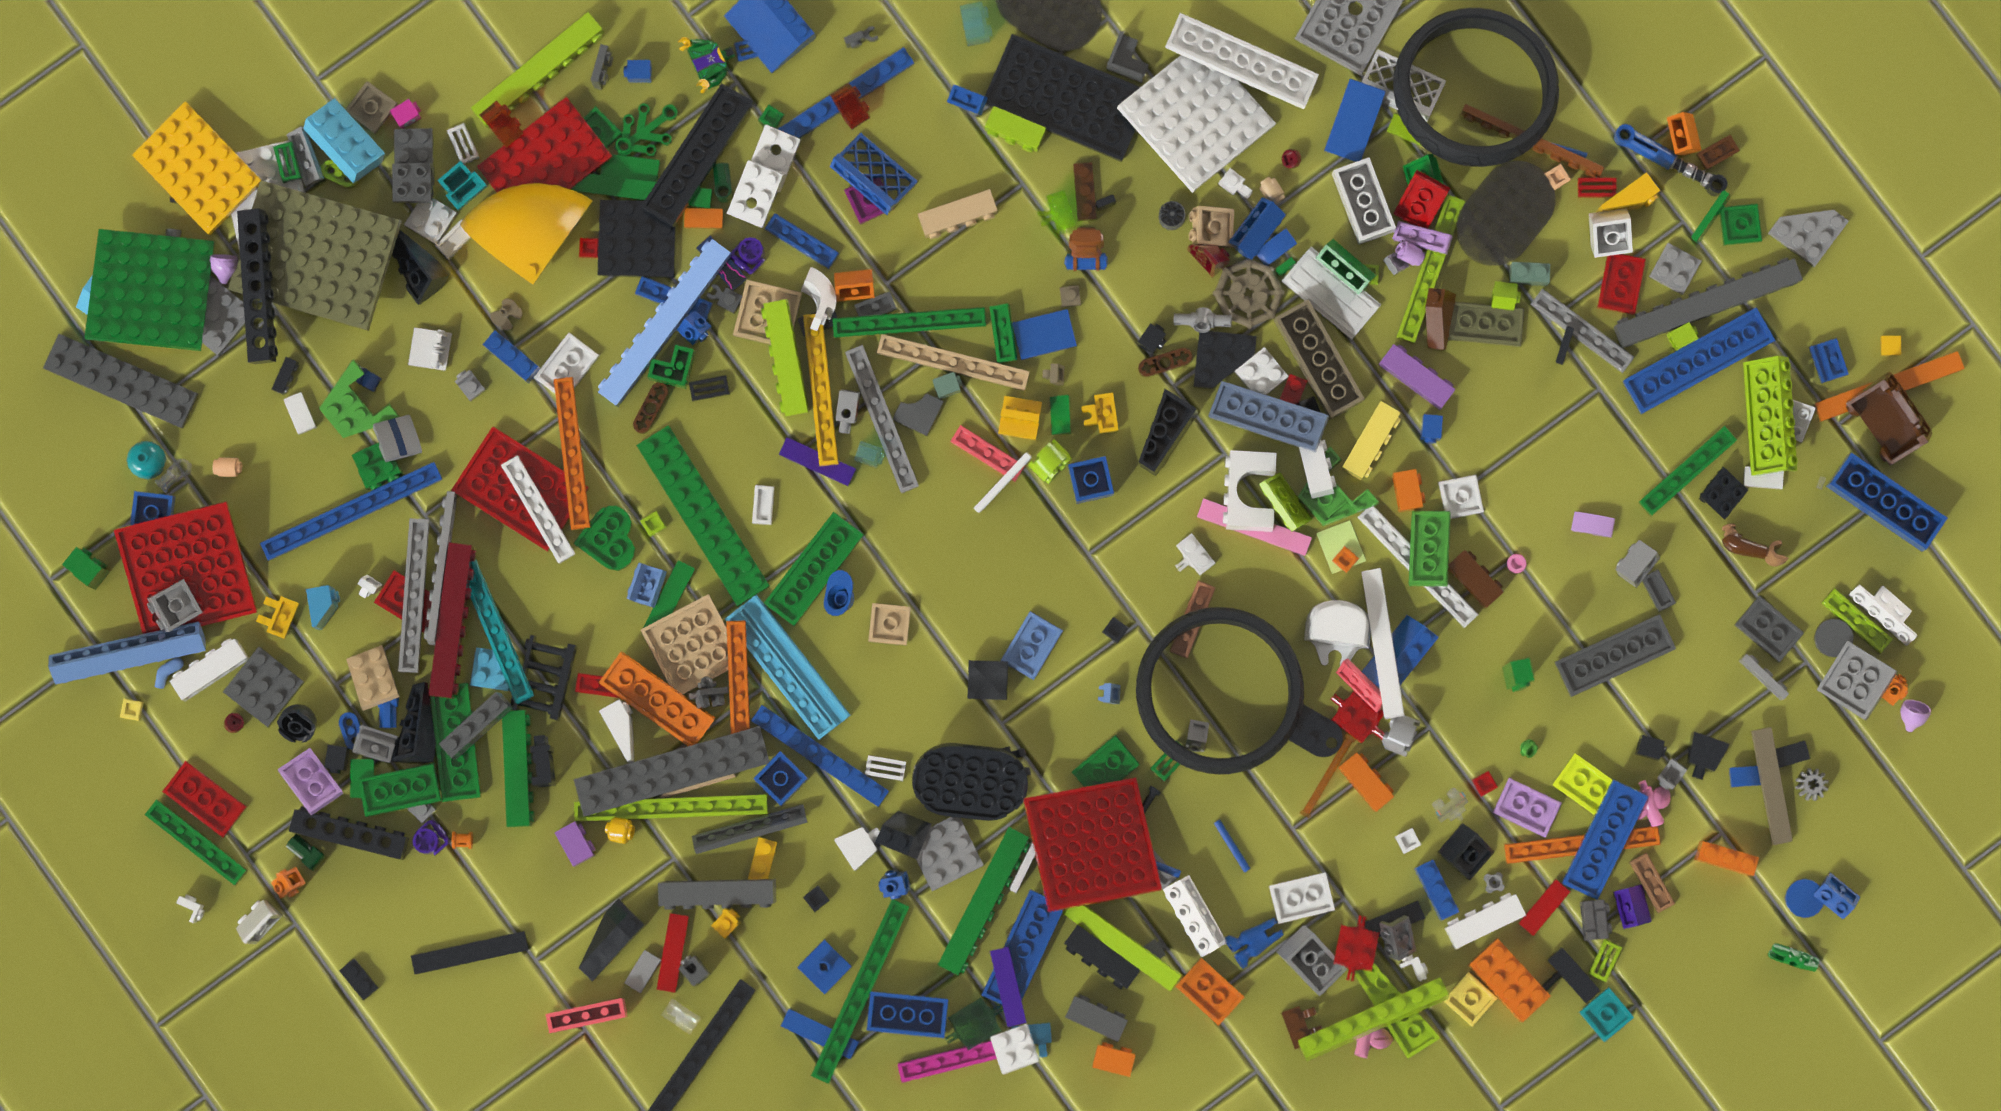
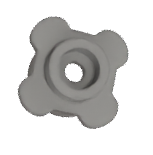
[1484,872,1505,893]

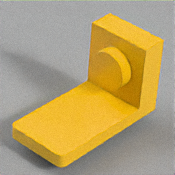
[711,908,741,939]

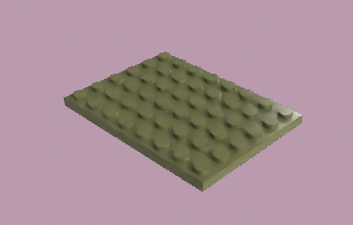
[228,180,402,331]

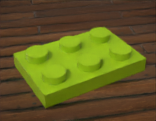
[1259,473,1313,532]

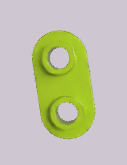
[321,160,357,188]

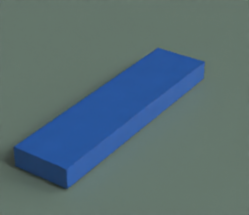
[765,213,839,269]
[635,276,713,320]
[781,1009,859,1059]

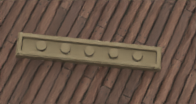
[1751,727,1793,845]

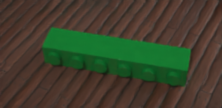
[502,710,535,828]

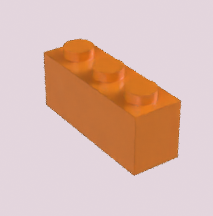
[1338,752,1394,812]
[1694,841,1759,876]

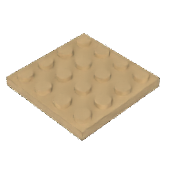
[641,594,728,694]

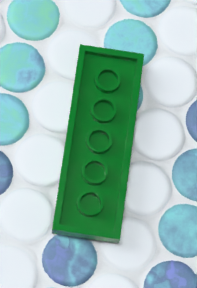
[764,512,864,627]
[430,683,481,802]

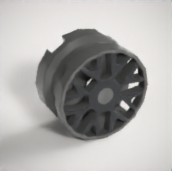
[1158,201,1185,230]

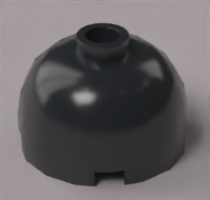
[277,704,317,743]

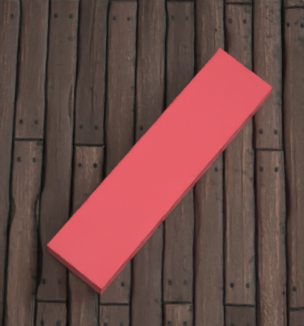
[950,425,1025,482]

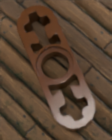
[1138,348,1192,377]
[633,382,669,434]

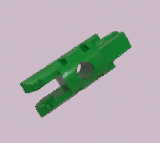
[1768,943,1819,972]

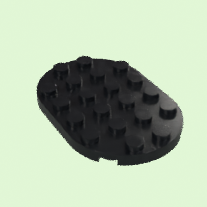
[912,743,1028,821]

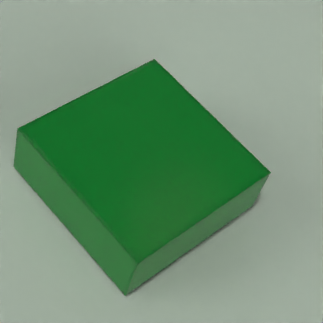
[759,104,785,129]
[1275,257,1295,276]

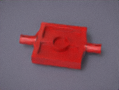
[1330,691,1385,744]
[1333,915,1379,981]

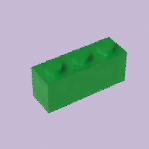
[1316,239,1377,295]

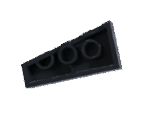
[1138,389,1198,476]

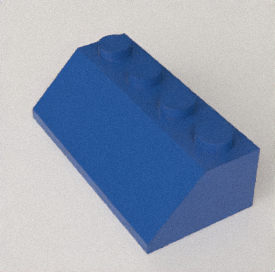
[1361,615,1439,689]

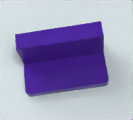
[1614,885,1652,929]

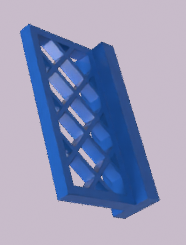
[830,133,918,215]

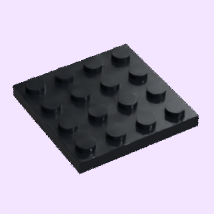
[597,200,676,278]

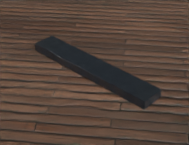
[411,931,529,975]

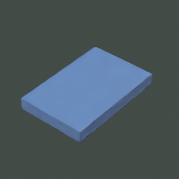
[1001,611,1063,680]

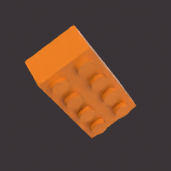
[1468,938,1551,1023]

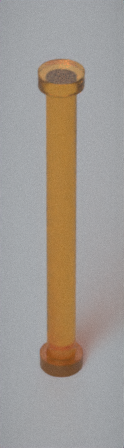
[1299,734,1356,819]

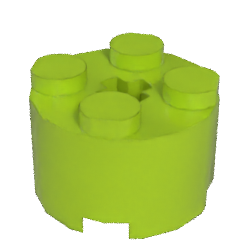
[1028,439,1072,484]

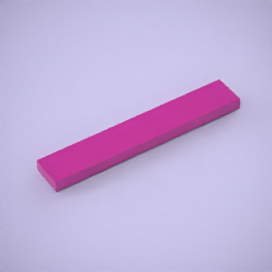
[897,1040,997,1083]

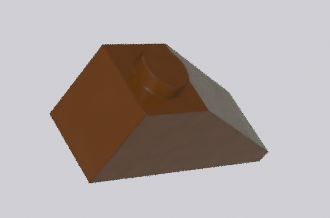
[1425,288,1456,350]

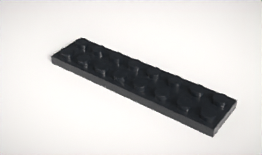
[641,83,754,228]

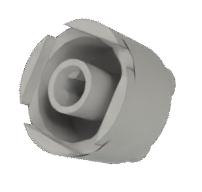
[1382,715,1420,757]

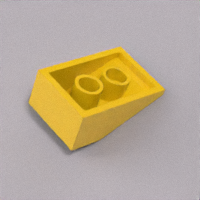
[1597,172,1660,212]

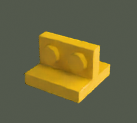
[998,396,1042,440]

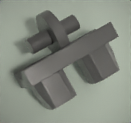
[689,676,729,709]

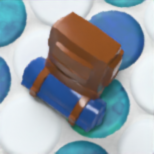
[1064,227,1108,271]

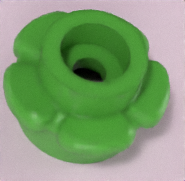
[1520,739,1538,758]

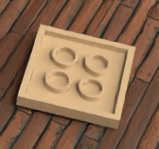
[733,280,802,345]

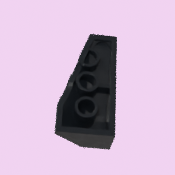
[392,229,449,305]
[392,682,436,764]
[579,899,646,981]

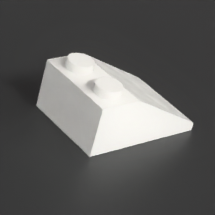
[599,700,634,763]
[236,900,282,944]

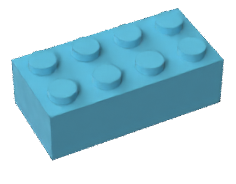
[303,98,385,184]

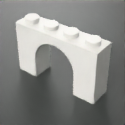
[1223,450,1277,532]

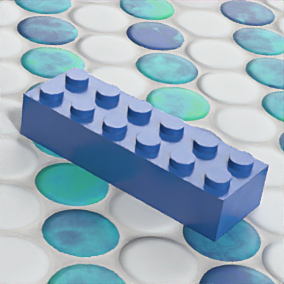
[1826,452,1948,552]

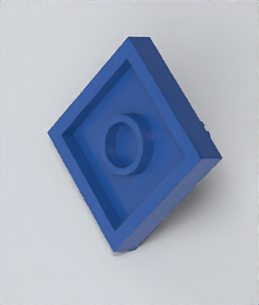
[797,940,852,995]

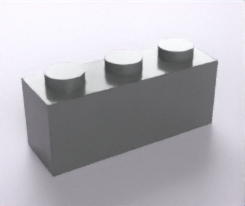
[1065,994,1128,1042]

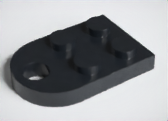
[1289,704,1343,758]

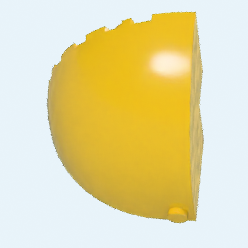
[460,183,593,284]

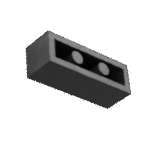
[272,357,299,395]

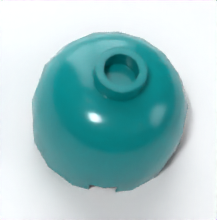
[127,441,166,480]

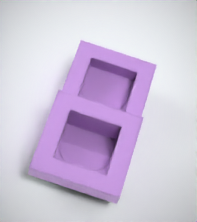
[1571,512,1615,538]

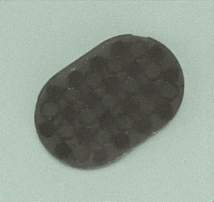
[995,0,1102,52]
[1456,161,1555,266]

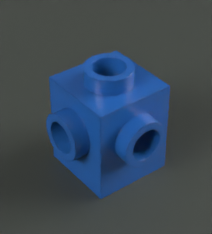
[677,311,711,345]
[879,870,910,899]

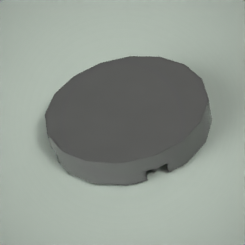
[1814,619,1853,658]

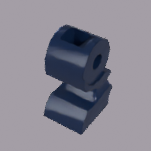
[348,360,382,392]

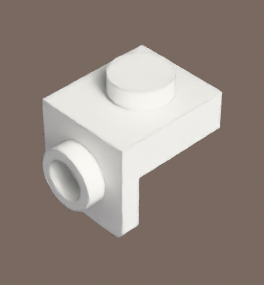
[176,894,205,923]
[1399,955,1428,981]

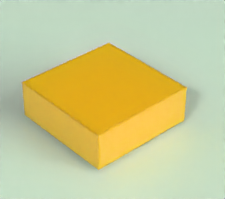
[1881,336,1901,356]

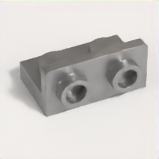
[1379,915,1416,961]

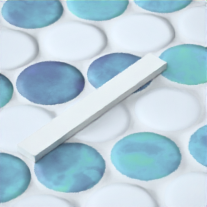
[1358,506,1479,628]
[1362,568,1405,719]

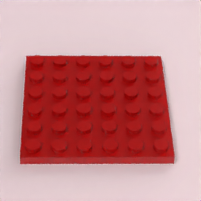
[114,501,257,634]
[1023,778,1162,912]

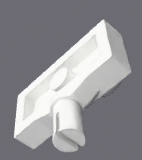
[1175,533,1215,575]

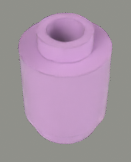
[1395,241,1425,266]

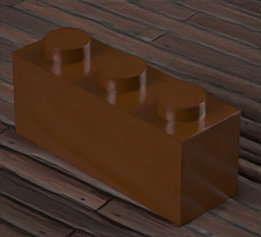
[1448,550,1504,609]

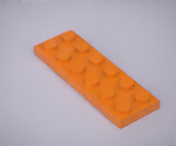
[599,651,715,746]

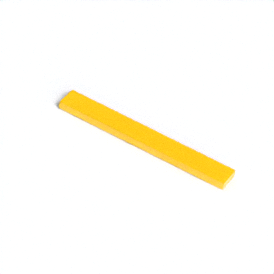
[803,314,839,466]

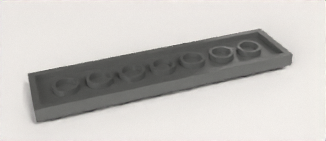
[43,334,198,429]

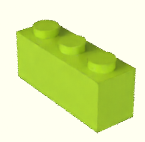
[985,106,1046,153]

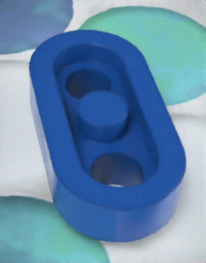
[339,712,360,750]

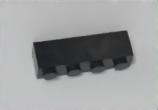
[1064,925,1140,990]

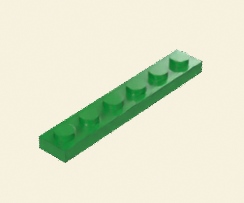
[1638,426,1737,516]
[144,800,248,886]

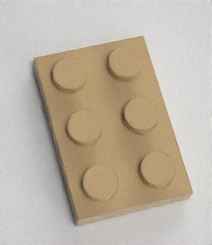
[346,645,399,711]

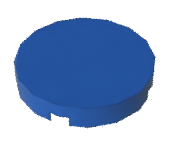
[1785,879,1823,918]

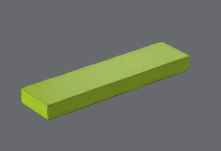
[1822,588,1893,654]

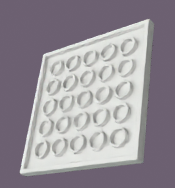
[1117,55,1276,193]

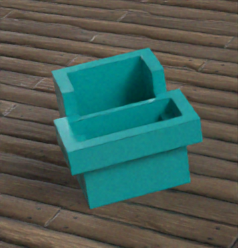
[437,161,488,211]

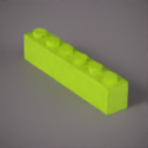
[761,299,810,417]

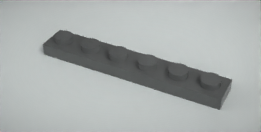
[692,804,807,854]

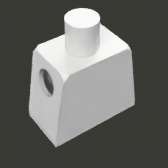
[834,827,880,871]

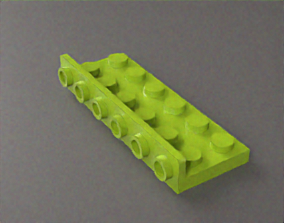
[1743,356,1798,476]

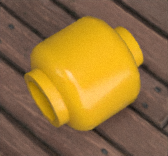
[605,817,635,844]

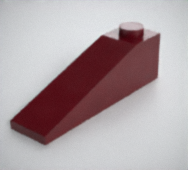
[1187,244,1230,278]

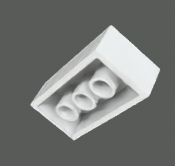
[1332,157,1396,245]

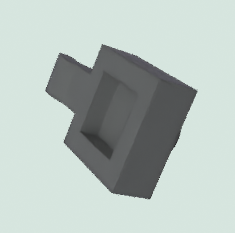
[844,26,878,49]

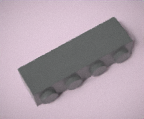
[439,692,514,759]

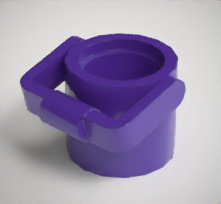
[731,237,766,274]
[413,820,450,856]

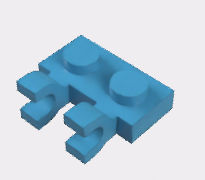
[1011,1023,1052,1058]

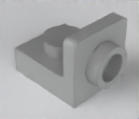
[455,370,485,402]
[1185,719,1209,752]

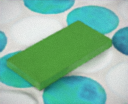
[1408,511,1451,587]

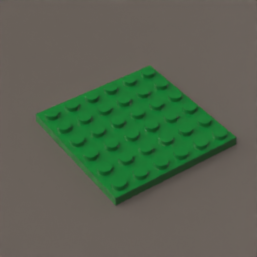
[85,229,214,351]

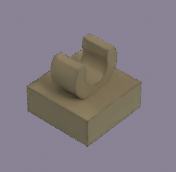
[1042,364,1064,385]

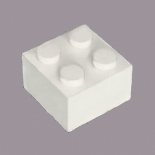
[1589,208,1633,258]

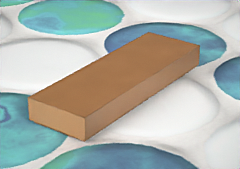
[1629,853,1675,913]

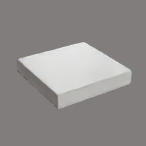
[1438,475,1484,519]

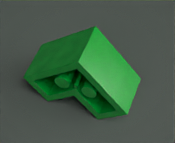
[647,345,696,389]
[62,547,110,590]

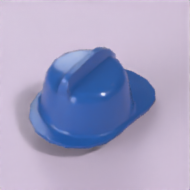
[824,570,855,616]

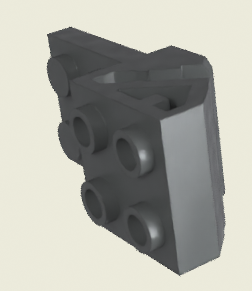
[392,128,435,204]

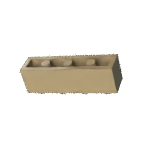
[918,189,998,239]

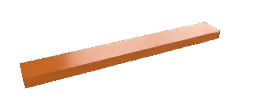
[1814,351,1965,422]
[554,377,591,530]
[1504,826,1661,864]

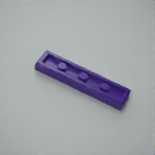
[779,437,856,486]
[990,946,1027,1027]

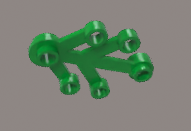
[615,103,678,157]

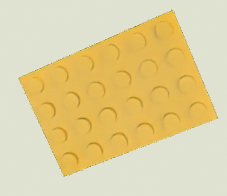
[132,102,261,235]

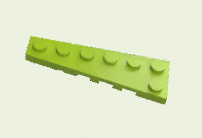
[1355,963,1440,1059]

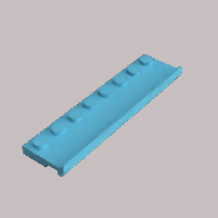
[725,595,851,740]

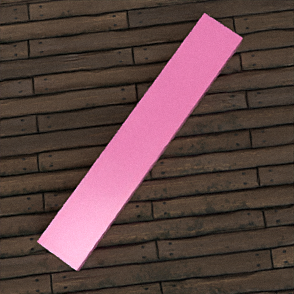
[1197,498,1312,556]

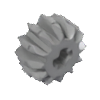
[1795,768,1829,801]

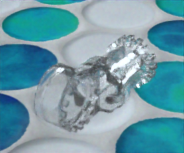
[155,459,192,493]

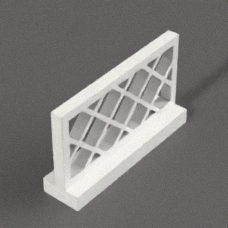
[1362,49,1446,122]

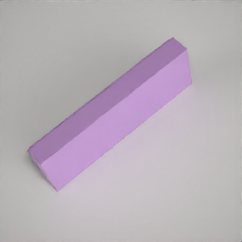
[1392,221,1453,254]

